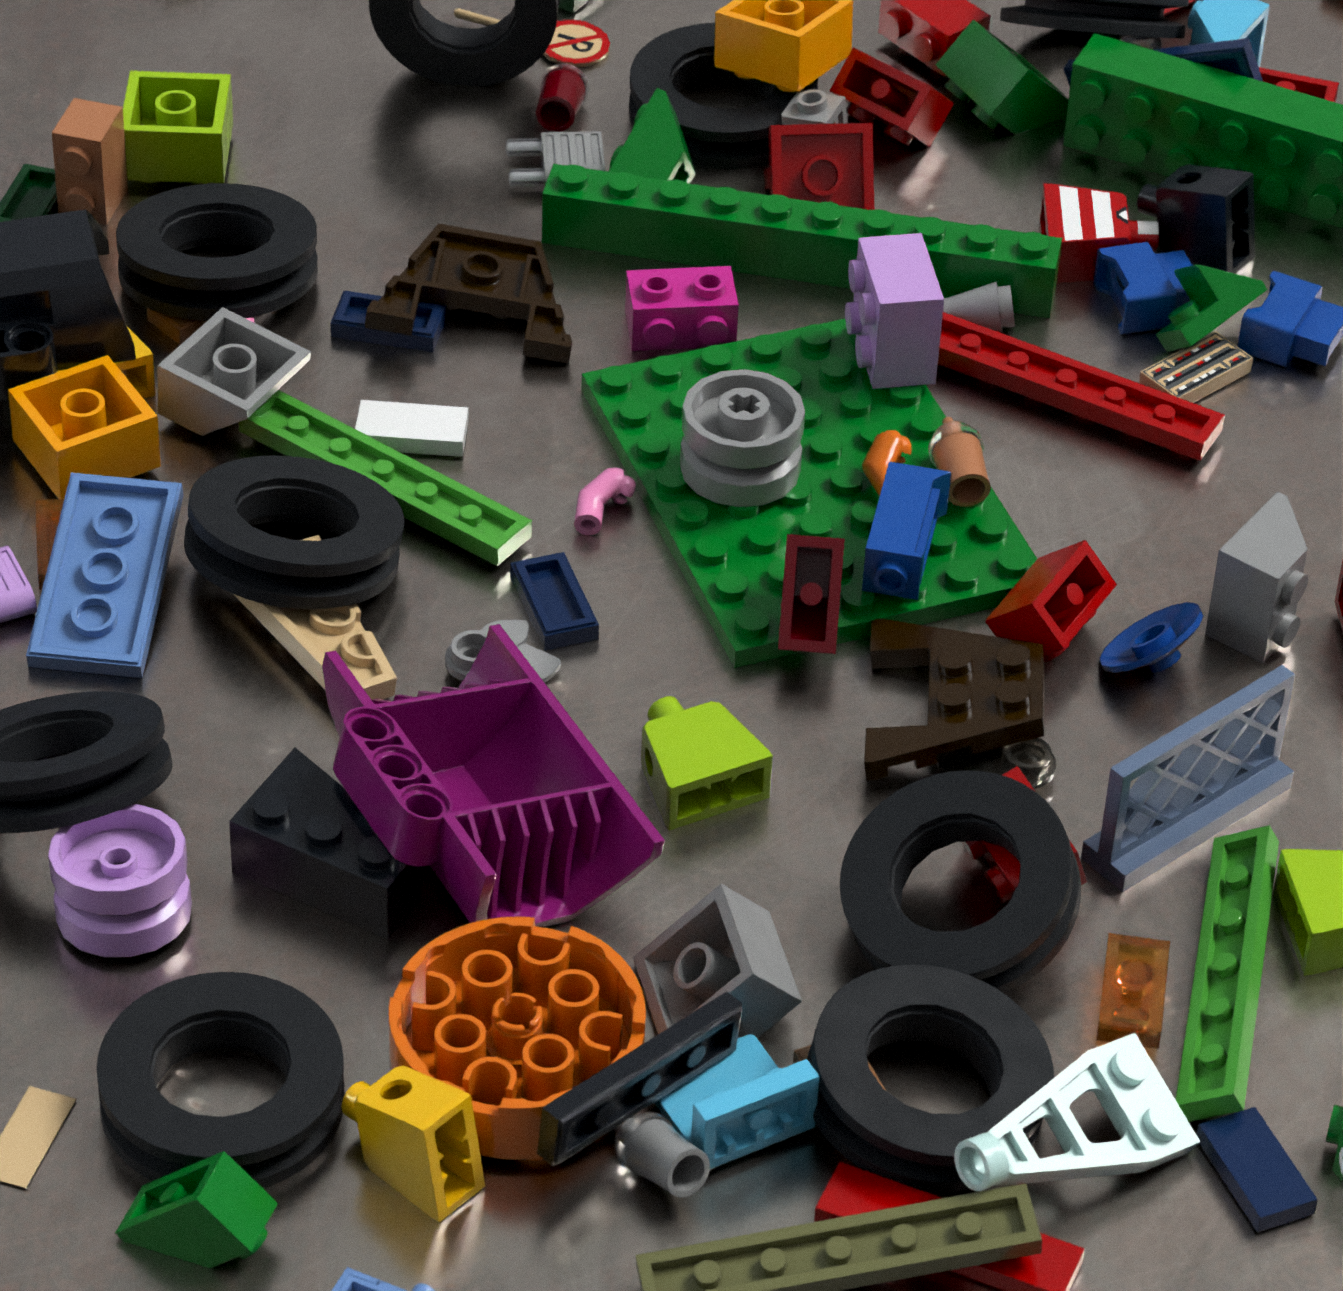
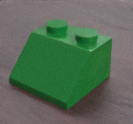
[935,19,1069,135]

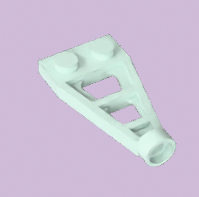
[954,1033,1200,1191]

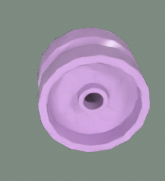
[48,804,192,957]

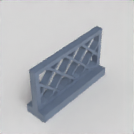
[1081,665,1295,892]

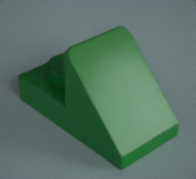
[1156,265,1268,352]

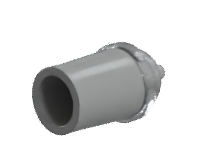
[614,1112,710,1198]

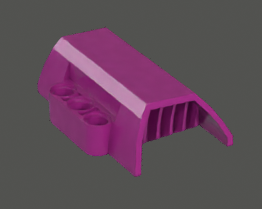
[322,624,665,927]

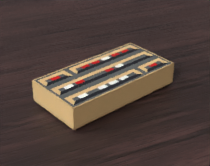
[1139,331,1253,403]

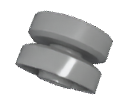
[680,369,805,507]

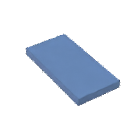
[26,472,184,678]

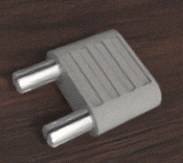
[506,131,606,187]

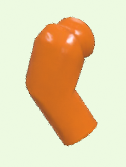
[862,430,912,497]

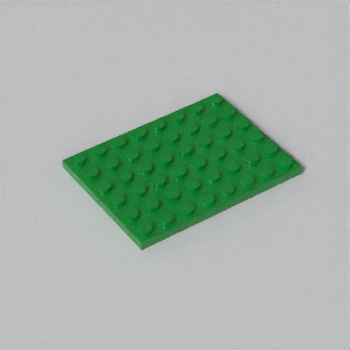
[581,319,1037,668]

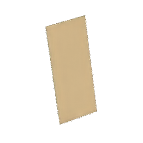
[0,1086,77,1189]

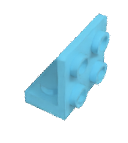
[654,1034,820,1170]

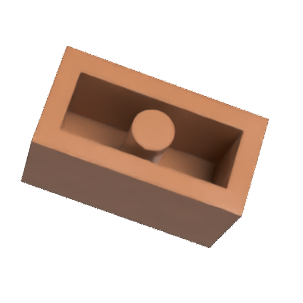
[52,98,128,225]

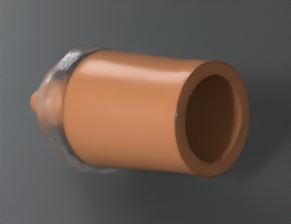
[928,417,991,507]

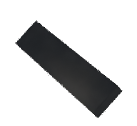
[537,991,743,1166]

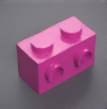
[625,266,739,351]

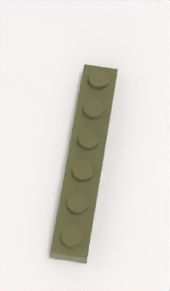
[635,1183,1042,1291]

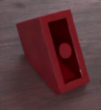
[778,534,845,654]

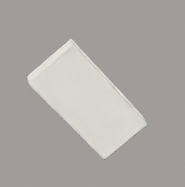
[355,400,469,457]

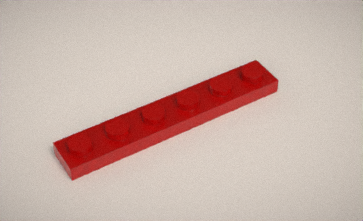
[938,312,1225,461]

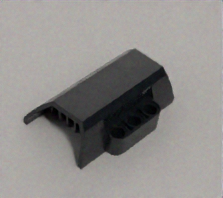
[0,209,136,400]

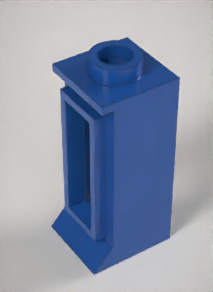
[862,462,951,600]

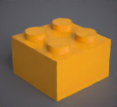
[715,0,853,92]
[8,355,161,502]

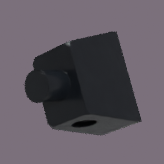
[1137,164,1255,274]

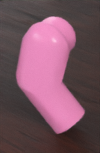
[574,467,636,536]

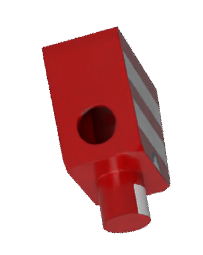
[1039,183,1159,283]

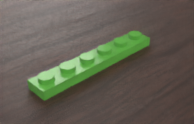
[239,390,532,566]
[1176,825,1279,1122]

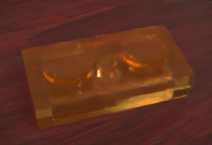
[1096,933,1170,1049]

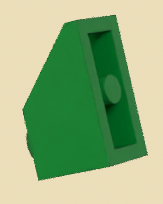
[115,1151,278,1268]

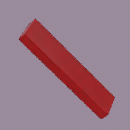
[814,1162,1085,1291]

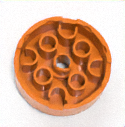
[389,917,646,1161]

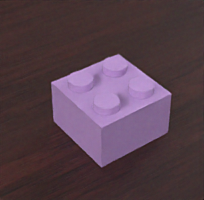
[845,233,944,389]

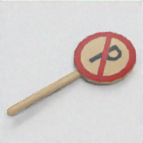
[454,8,610,68]

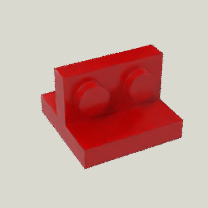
[764,123,875,210]

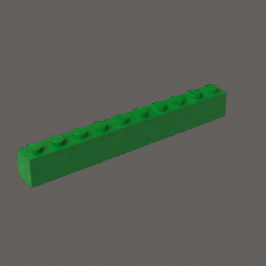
[541,164,1062,319]

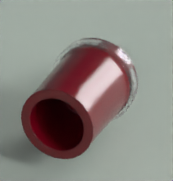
[536,64,589,132]

